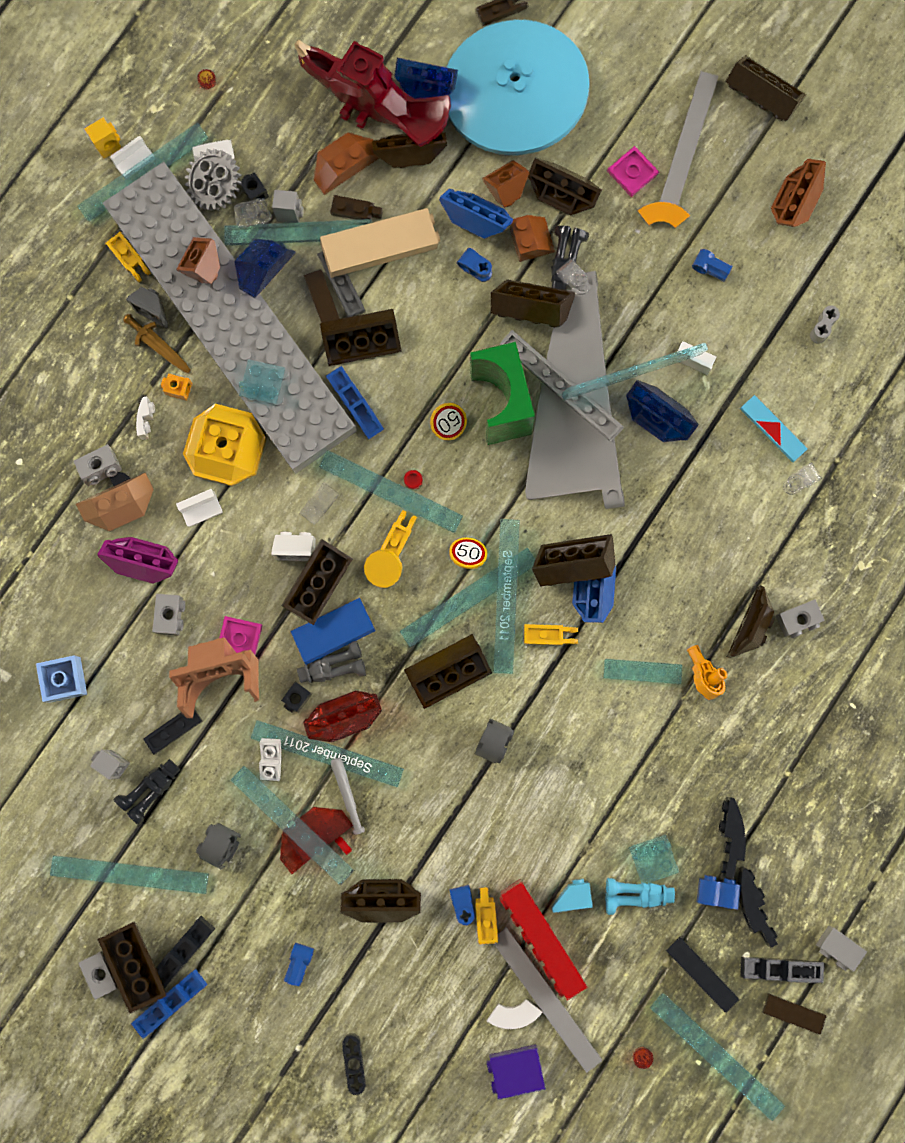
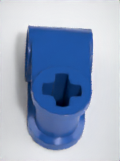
[457,248,492,282]
[450,885,475,925]

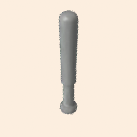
[331,758,365,835]

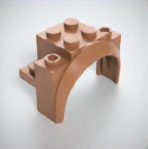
[169,637,259,718]

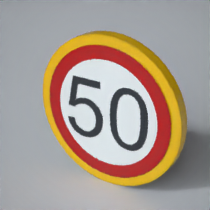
[430,403,467,440]
[449,538,487,569]

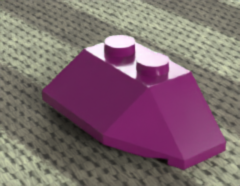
[97,537,178,584]

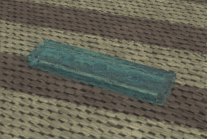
[603,659,682,684]

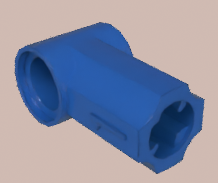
[692,249,733,282]
[284,942,314,987]

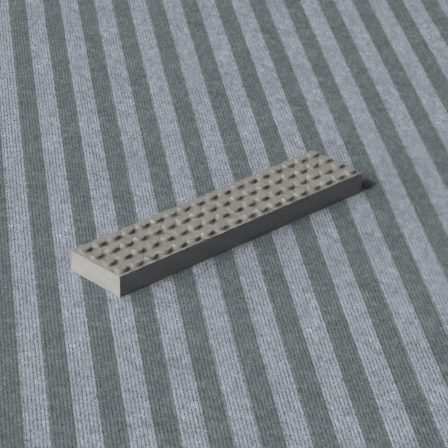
[103,162,357,474]

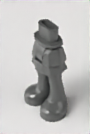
[297,640,366,683]

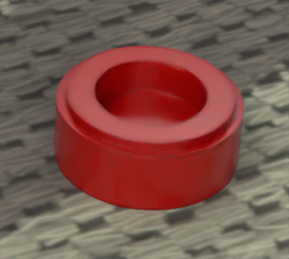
[404,470,423,490]
[334,836,352,855]

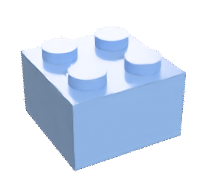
[36,655,87,703]

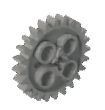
[184,148,242,211]

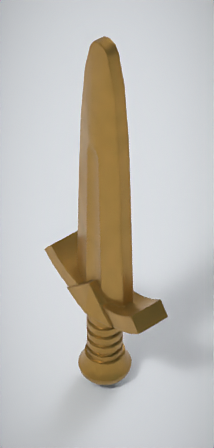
[123,314,191,373]

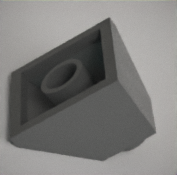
[126,287,169,329]

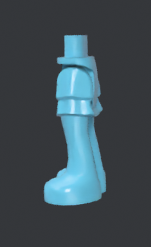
[605,878,675,915]

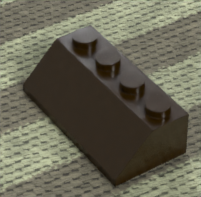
[725,55,807,121]
[491,279,575,328]
[320,309,402,366]
[532,534,616,587]
[281,539,353,625]
[404,634,492,709]
[97,921,167,1014]

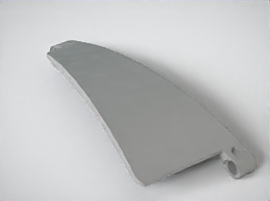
[525,271,625,509]

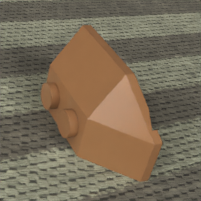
[76,472,154,531]

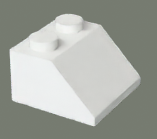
[271,532,316,561]

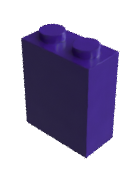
[486,1044,546,1100]

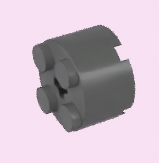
[474,718,515,764]
[196,823,241,870]

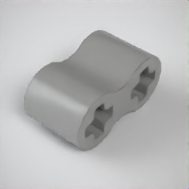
[810,306,840,344]

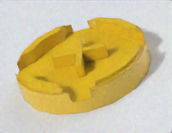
[364,550,402,588]

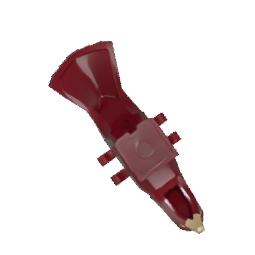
[295,40,451,147]

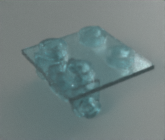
[239,359,285,404]
[629,834,679,884]

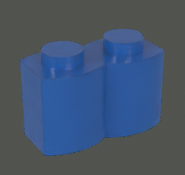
[696,875,741,909]

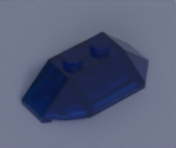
[394,58,458,99]
[234,239,296,298]
[626,380,699,442]

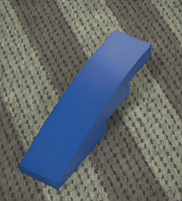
[326,366,384,439]
[131,969,208,1039]

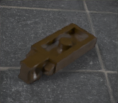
[330,195,383,222]

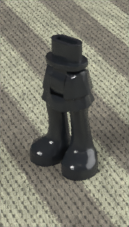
[551,226,589,290]
[113,759,180,825]

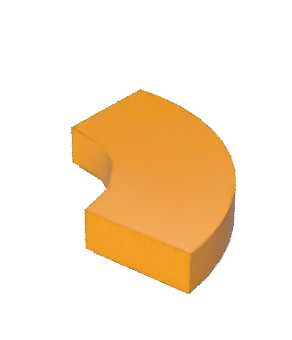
[638,202,690,228]

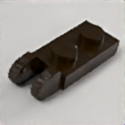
[476,0,528,27]

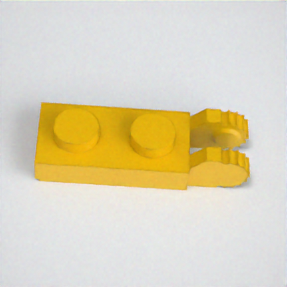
[106,232,151,283]
[380,510,417,557]
[524,624,578,645]

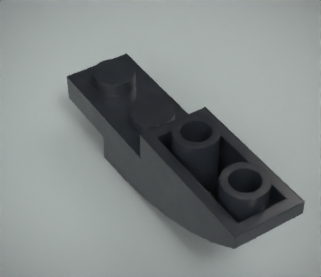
[719,797,746,880]
[738,866,778,948]

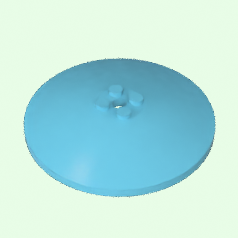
[443,20,589,155]

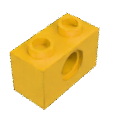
[85,117,122,160]

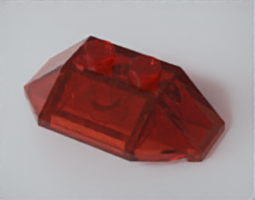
[303,691,382,742]
[280,807,353,875]

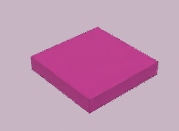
[607,146,659,198]
[219,616,263,655]

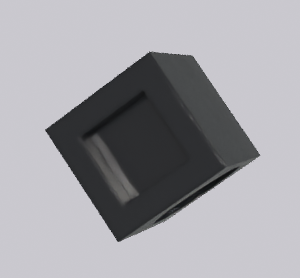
[240,172,269,207]
[281,682,312,713]

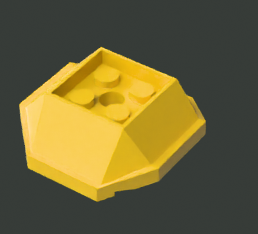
[183,404,267,486]

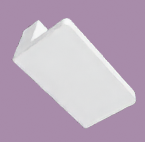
[110,136,156,179]
[674,341,716,375]
[176,489,223,527]

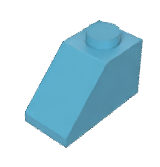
[551,879,593,913]

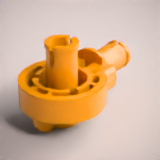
[687,645,727,700]

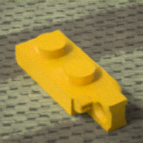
[475,887,498,945]

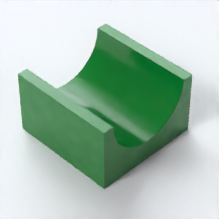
[470,342,535,445]

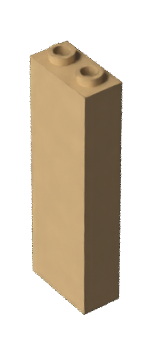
[320,208,440,278]

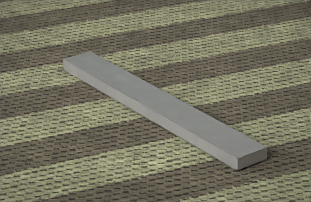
[660,71,718,206]
[500,330,624,442]
[493,927,603,1073]

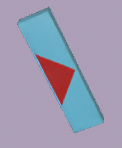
[740,395,807,463]

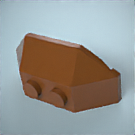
[314,132,380,195]
[771,159,826,227]

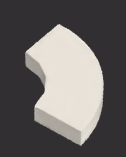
[487,999,542,1029]

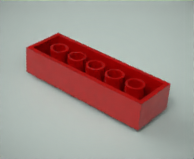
[499,879,588,1001]

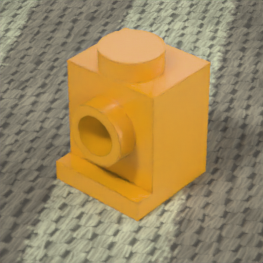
[161,373,193,401]

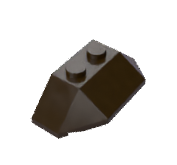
[372,132,447,168]
[528,158,602,216]
[726,585,775,658]
[340,879,421,923]

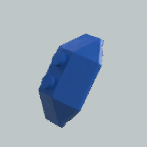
[439,189,513,239]
[572,566,616,623]

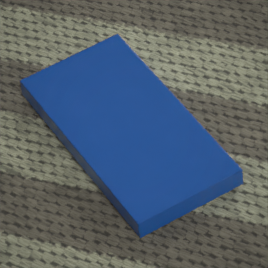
[291,598,376,665]

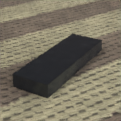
[143,709,203,755]

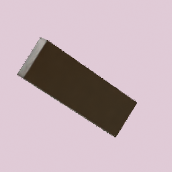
[304,269,340,323]
[762,993,827,1035]

